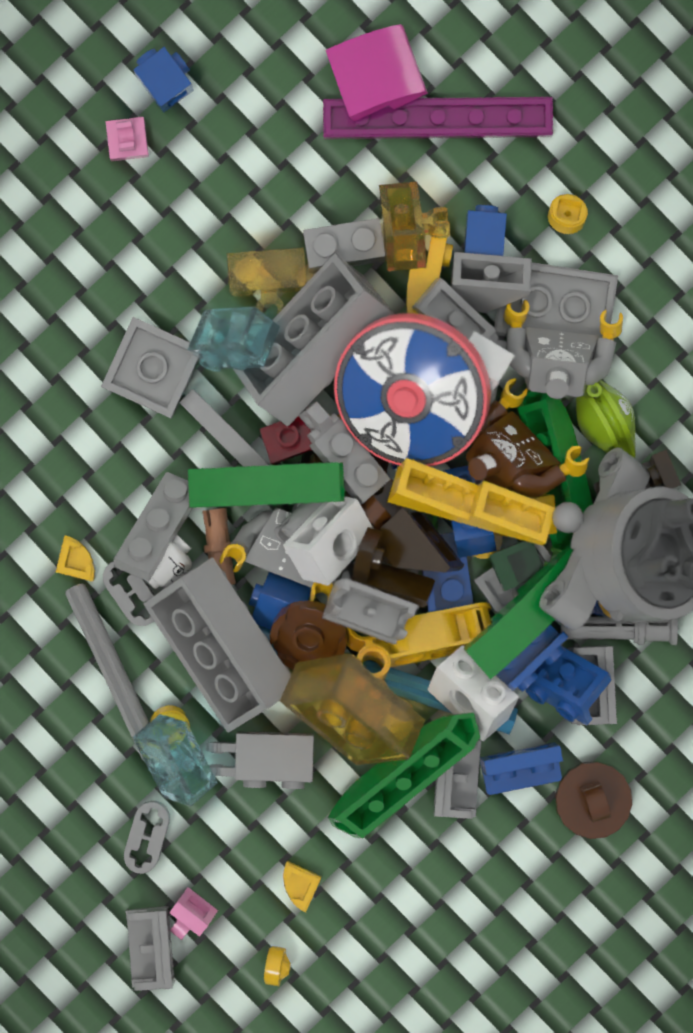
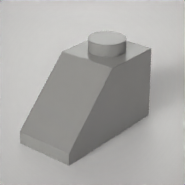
[450,252,532,313]

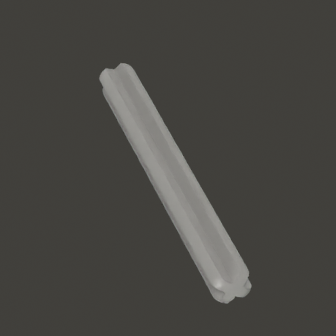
[65,583,162,762]

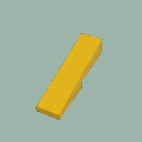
[387,458,555,546]

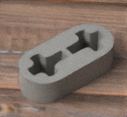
[103,562,155,626]
[124,801,170,874]

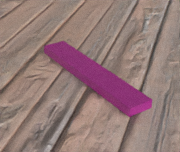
[323,97,553,139]

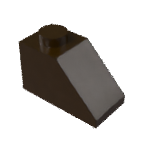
[379,507,465,573]

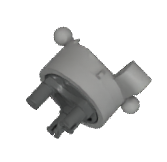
[540,447,693,630]

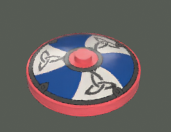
[334,313,491,467]

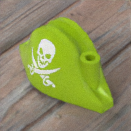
[576,380,636,458]

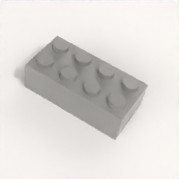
[231,253,394,426]
[143,557,298,733]

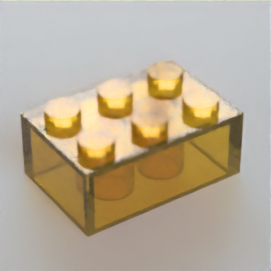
[280,654,425,766]

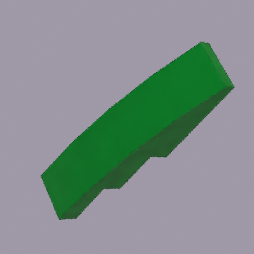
[188,462,345,508]
[463,544,573,680]

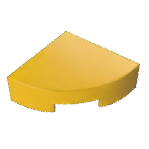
[56,535,95,581]
[283,861,322,913]

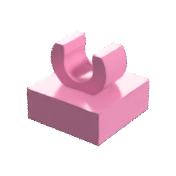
[106,117,149,161]
[169,887,218,940]

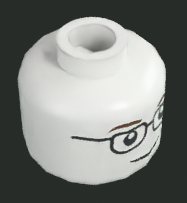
[147,535,192,590]

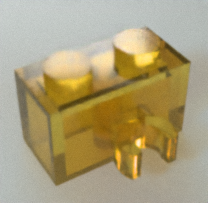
[379,181,450,271]
[227,248,307,320]

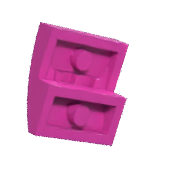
[325,24,428,121]

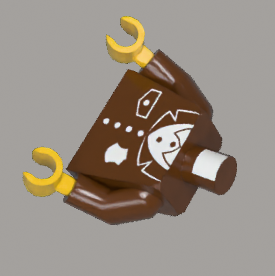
[466,378,589,498]

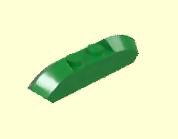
[517,390,593,550]
[327,713,480,839]

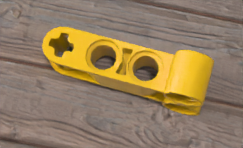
[346,602,492,689]

